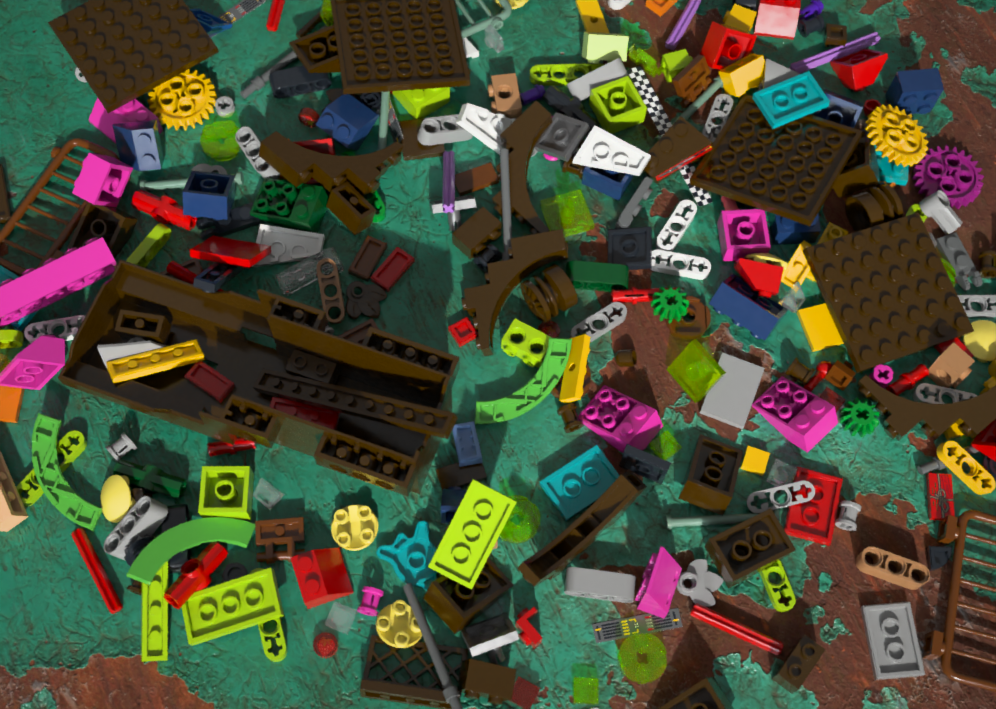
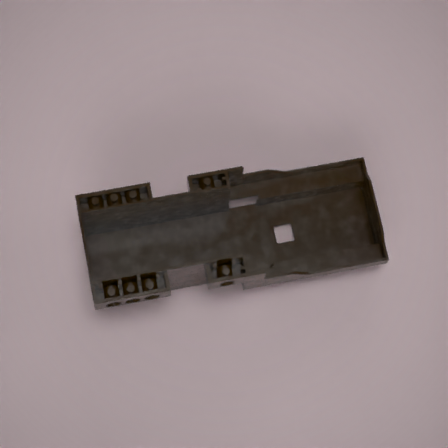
[58,259,460,497]

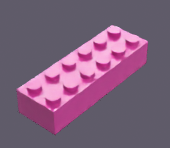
[0,237,118,329]

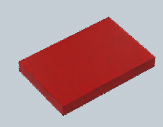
[190,236,271,268]
[784,466,843,546]

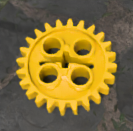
[148,69,217,131]
[865,104,929,167]

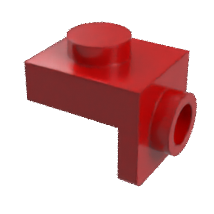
[515,606,542,648]

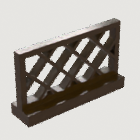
[360,635,468,709]

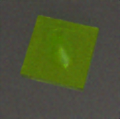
[540,189,595,237]
[667,339,726,403]

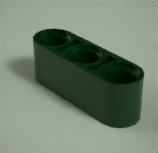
[565,261,629,292]

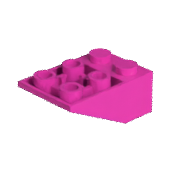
[752,376,838,453]
[578,385,663,453]
[635,547,682,618]

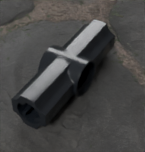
[542,85,600,137]

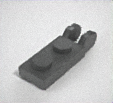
[615,177,653,229]
[935,233,983,291]

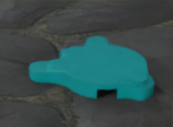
[376,521,438,590]

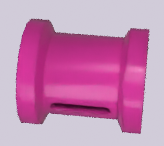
[868,364,893,389]
[357,586,384,617]

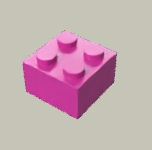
[72,152,133,207]
[717,209,771,261]

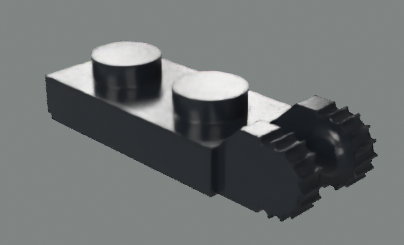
[196,202,260,241]

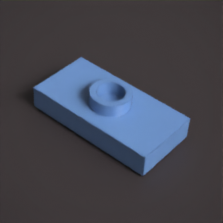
[452,421,483,467]

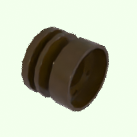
[845,182,903,232]
[520,264,578,323]

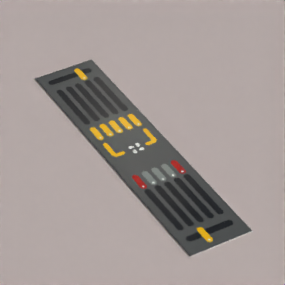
[209,0,266,38]
[377,92,403,143]
[592,608,683,643]

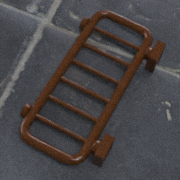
[0,138,131,276]
[922,510,996,692]

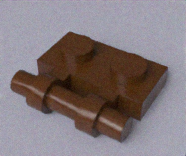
[672,55,712,108]
[255,517,306,564]

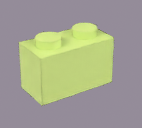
[582,32,629,64]

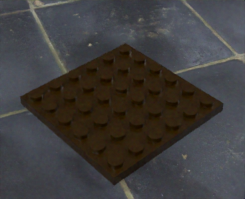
[48,0,219,114]
[330,0,470,95]
[690,94,862,226]
[803,212,974,373]

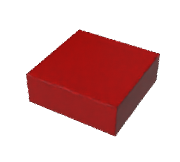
[448,316,478,347]

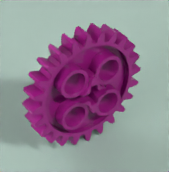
[912,145,984,209]

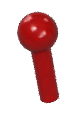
[803,361,833,392]

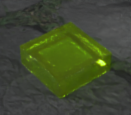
[649,430,682,461]
[573,677,599,705]

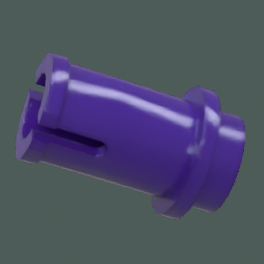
[799,0,824,20]
[519,84,545,106]

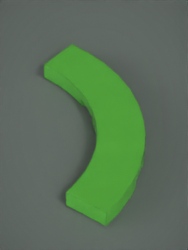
[475,337,572,424]
[32,413,102,532]
[126,517,255,585]

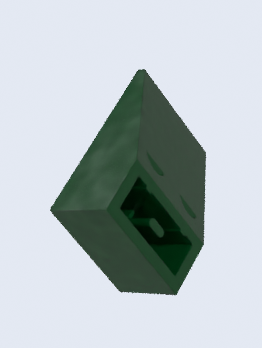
[249,177,329,233]

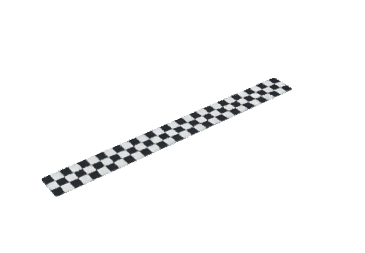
[627,66,713,206]

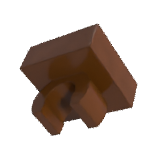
[825,360,856,391]

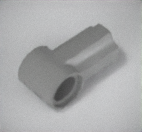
[919,190,963,234]

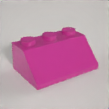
[88,98,163,145]
[0,335,65,390]

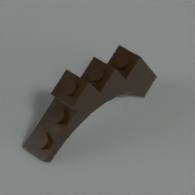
[492,100,552,234]
[259,131,403,197]
[462,229,568,356]
[857,375,996,441]
[517,470,647,586]

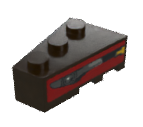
[642,116,715,184]

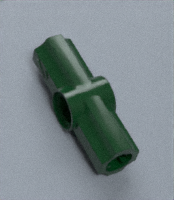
[113,459,187,500]

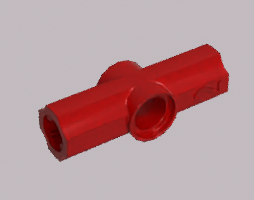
[131,189,198,231]
[163,542,228,609]

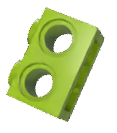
[501,318,550,368]

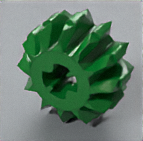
[651,284,689,324]
[839,397,880,437]

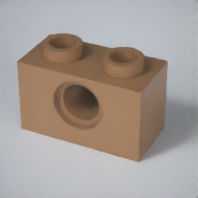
[487,73,522,119]
[928,342,975,389]

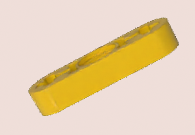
[937,441,995,495]

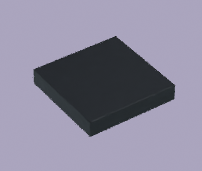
[608,226,652,270]
[619,444,671,484]

